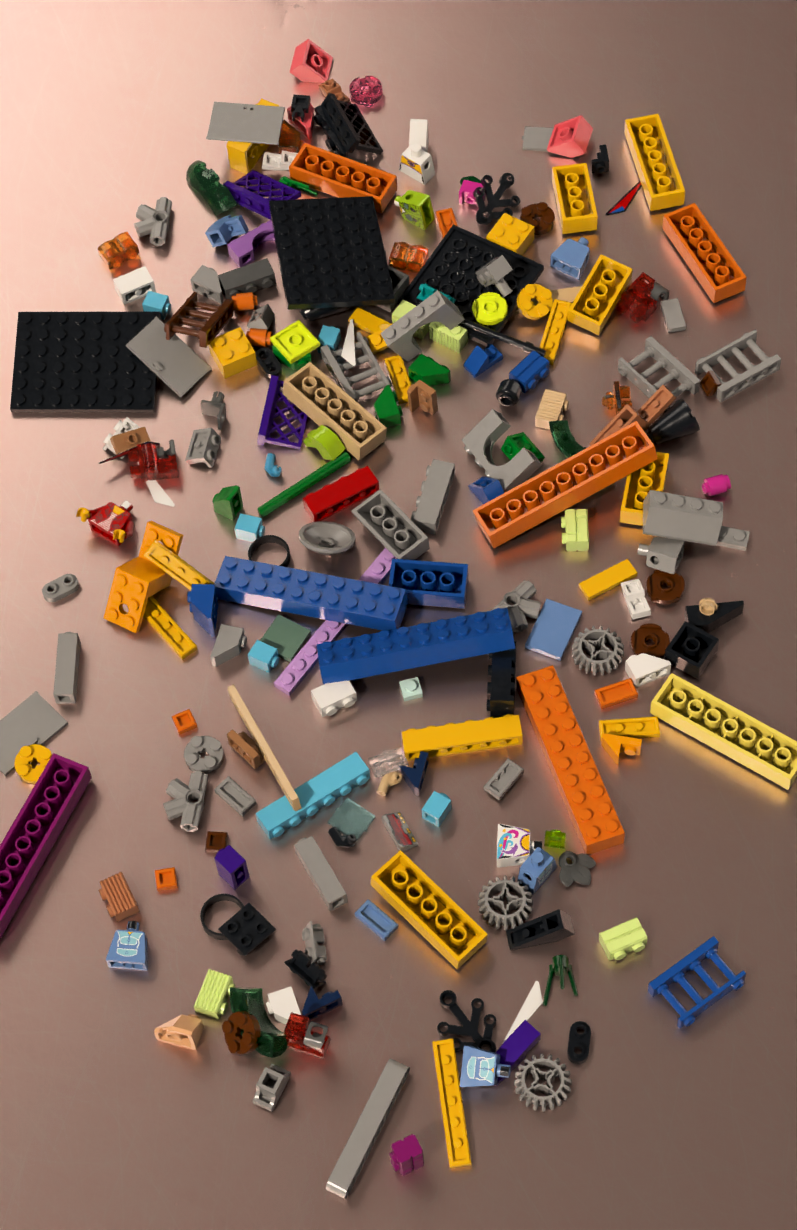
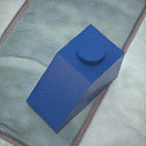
[468,476,505,504]

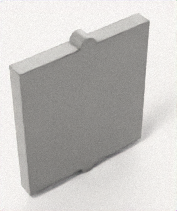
[522,126,554,151]

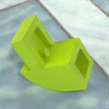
[303,425,346,461]

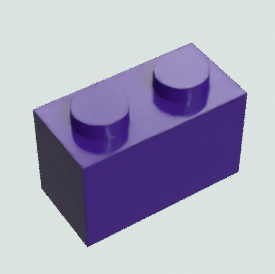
[214,845,250,890]

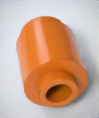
[232,292,258,311]
[246,328,273,347]

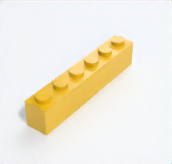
[401,714,523,761]

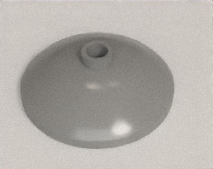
[299,521,355,555]

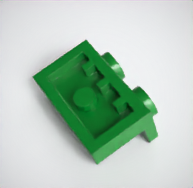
[501,432,545,463]

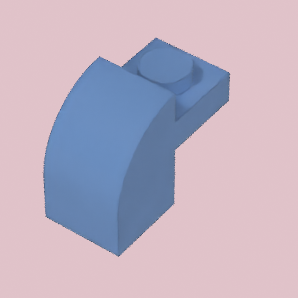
[205,215,249,247]

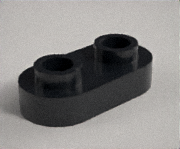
[255,348,282,379]
[567,1021,591,1064]

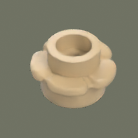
[699,598,718,616]

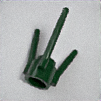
[543,955,578,1006]

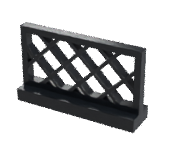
[320,93,383,155]

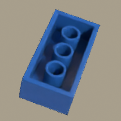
[388,559,468,609]

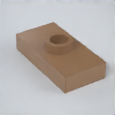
[110,427,151,455]

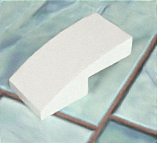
[262,150,298,171]
[621,579,651,620]

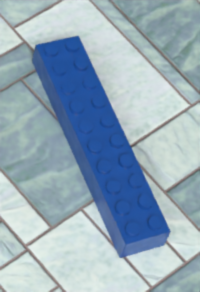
[214,556,408,631]
[317,608,515,685]

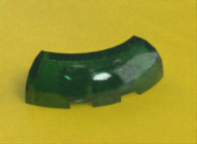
[186,160,237,215]
[549,420,586,458]
[230,987,291,1058]

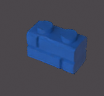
[509,351,550,393]

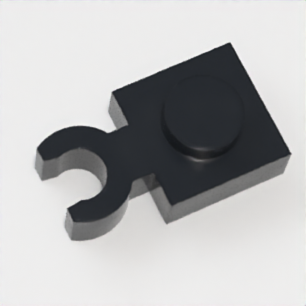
[291,95,311,122]

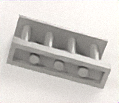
[695,330,781,403]
[321,331,392,402]
[618,336,700,412]

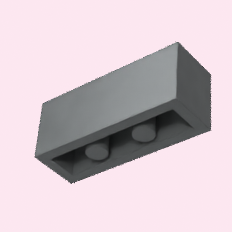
[218,258,276,299]

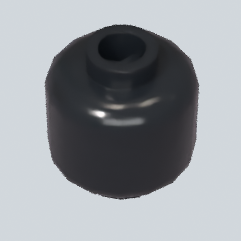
[496,379,522,406]

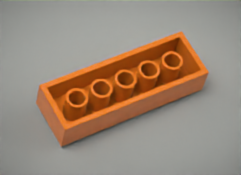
[289,143,397,214]
[663,203,747,303]

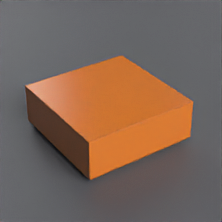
[172,709,197,735]
[155,867,178,892]

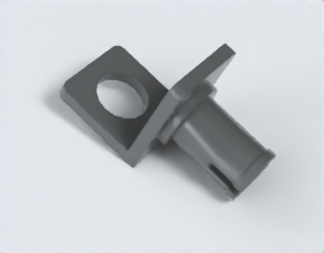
[201,391,226,430]

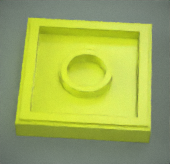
[270,320,320,364]

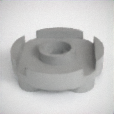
[184,736,224,774]

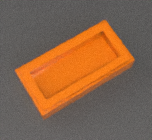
[594,678,638,709]

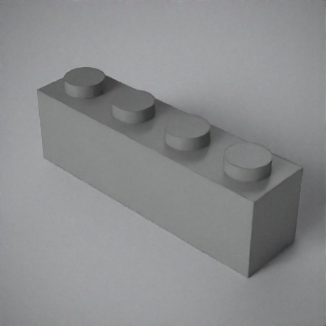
[411,459,455,535]

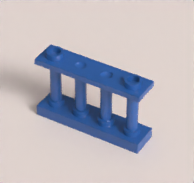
[648,936,746,1029]

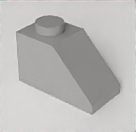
[191,265,223,304]
[210,624,247,667]

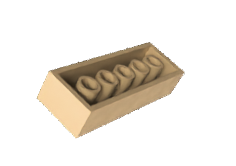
[283,362,387,460]

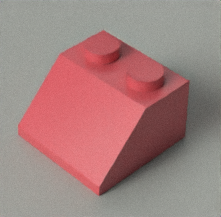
[290,39,333,83]
[547,115,593,158]

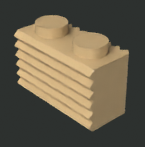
[535,389,569,432]

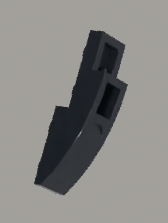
[314,105,348,158]

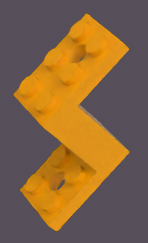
[104,521,183,633]

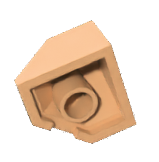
[154,1014,204,1050]

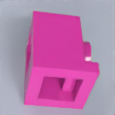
[459,180,486,205]

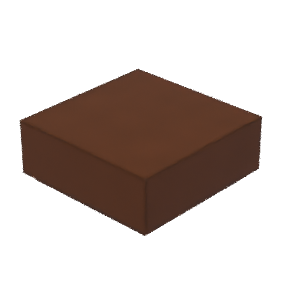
[700,371,721,397]
[205,831,228,853]

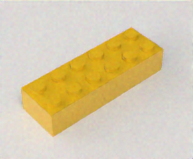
[624,114,685,211]
[371,850,488,970]

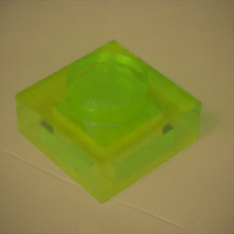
[544,830,566,849]

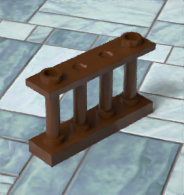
[164,292,233,348]

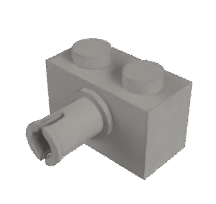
[475,255,513,297]

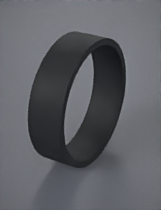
[248,535,290,567]
[200,894,244,940]

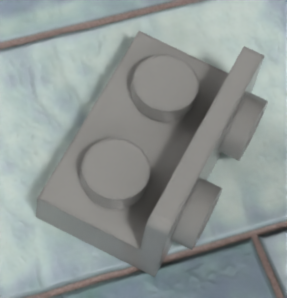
[185,428,221,468]

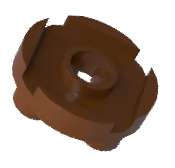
[520,202,555,235]
[646,570,685,605]
[630,624,670,659]
[222,1011,261,1054]

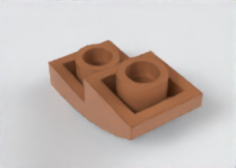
[318,78,351,103]

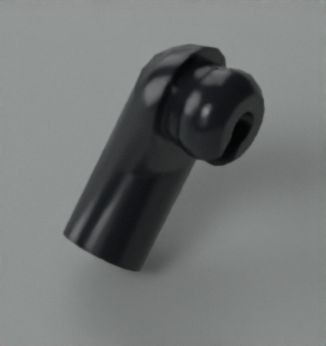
[328,827,356,848]

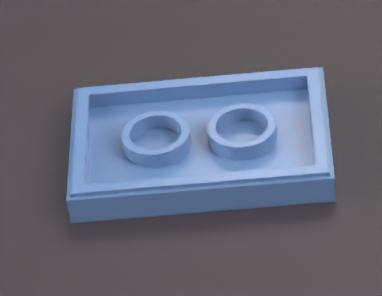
[525,599,582,661]

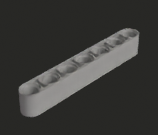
[325,1058,410,1199]

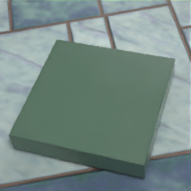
[260,614,311,662]

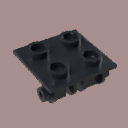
[218,903,276,956]

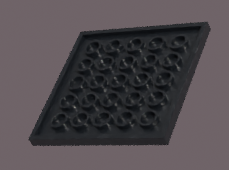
[398,225,544,347]

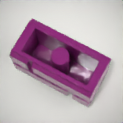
[389,1134,424,1176]

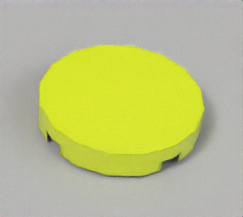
[472,292,508,325]

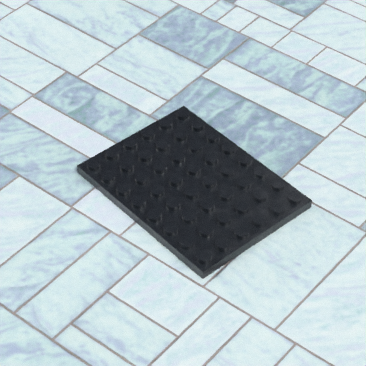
[269,196,395,310]
[10,312,161,413]

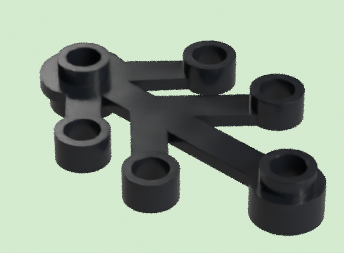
[473,173,520,225]
[437,990,496,1053]

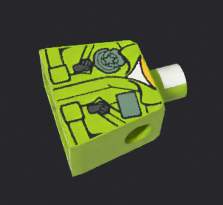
[394,190,435,230]

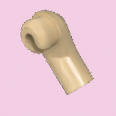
[377,771,403,796]

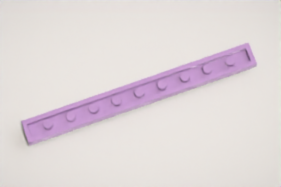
[274,548,396,696]

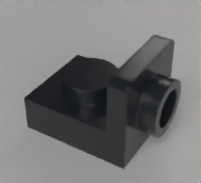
[591,145,609,173]

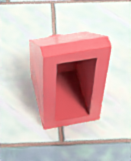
[287,103,315,139]

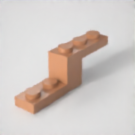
[589,385,676,446]

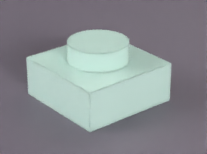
[399,677,423,702]

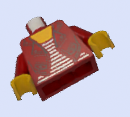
[76,501,134,547]

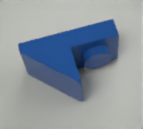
[464,344,503,378]

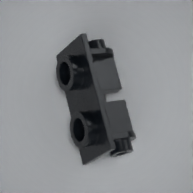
[284,949,327,989]

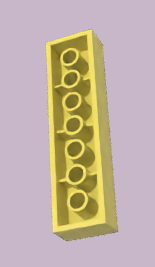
[650,673,797,790]

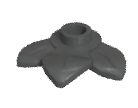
[559,851,596,887]

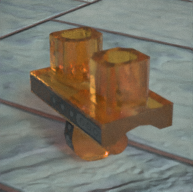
[601,381,632,415]

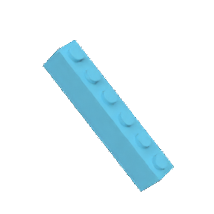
[255,752,370,839]

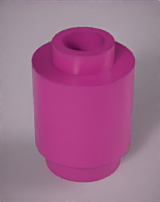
[702,474,731,497]

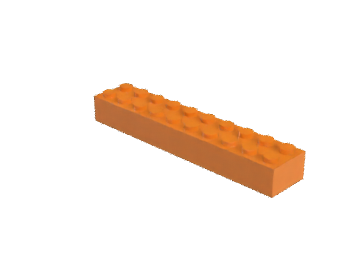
[472,421,658,549]
[516,665,625,855]

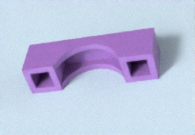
[227,220,275,268]

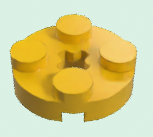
[517,284,553,320]
[14,744,52,784]

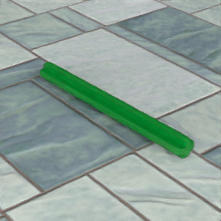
[257,452,351,517]

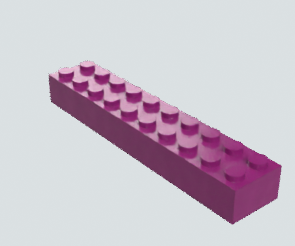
[0,753,92,939]

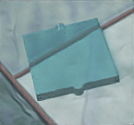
[328,798,375,841]

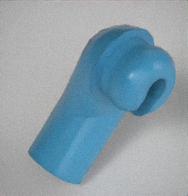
[264,453,282,477]

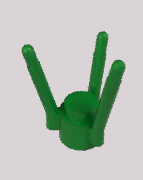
[279,176,318,196]

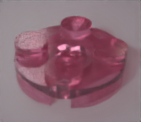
[349,76,383,107]

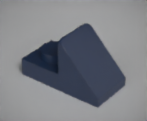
[400,751,429,796]
[302,986,343,1023]

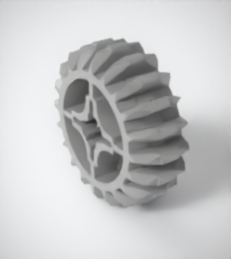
[572,626,624,676]
[478,875,533,931]
[514,1053,572,1112]

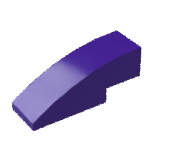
[496,1020,541,1086]

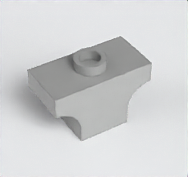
[253,1064,291,1112]

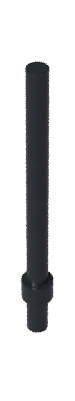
[460,319,546,357]

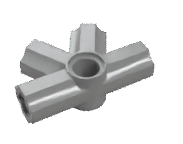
[134,197,172,246]
[491,580,541,633]
[163,771,208,832]

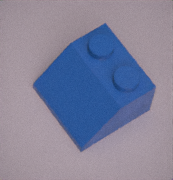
[187,584,219,637]

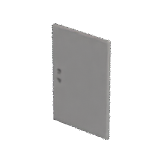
[206,102,285,145]
[126,316,212,398]
[0,691,68,776]

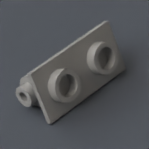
[302,921,327,967]

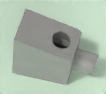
[637,537,685,574]

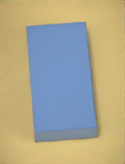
[354,899,399,941]

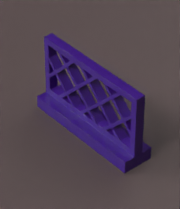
[223,170,301,220]
[257,375,307,450]

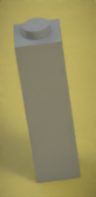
[53,632,81,704]
[294,836,348,911]

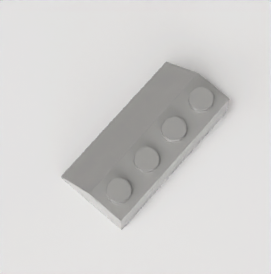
[351,489,430,560]
[643,490,723,546]

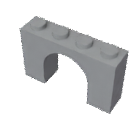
[380,290,465,362]
[462,409,542,492]

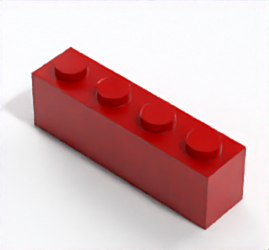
[303,466,379,522]

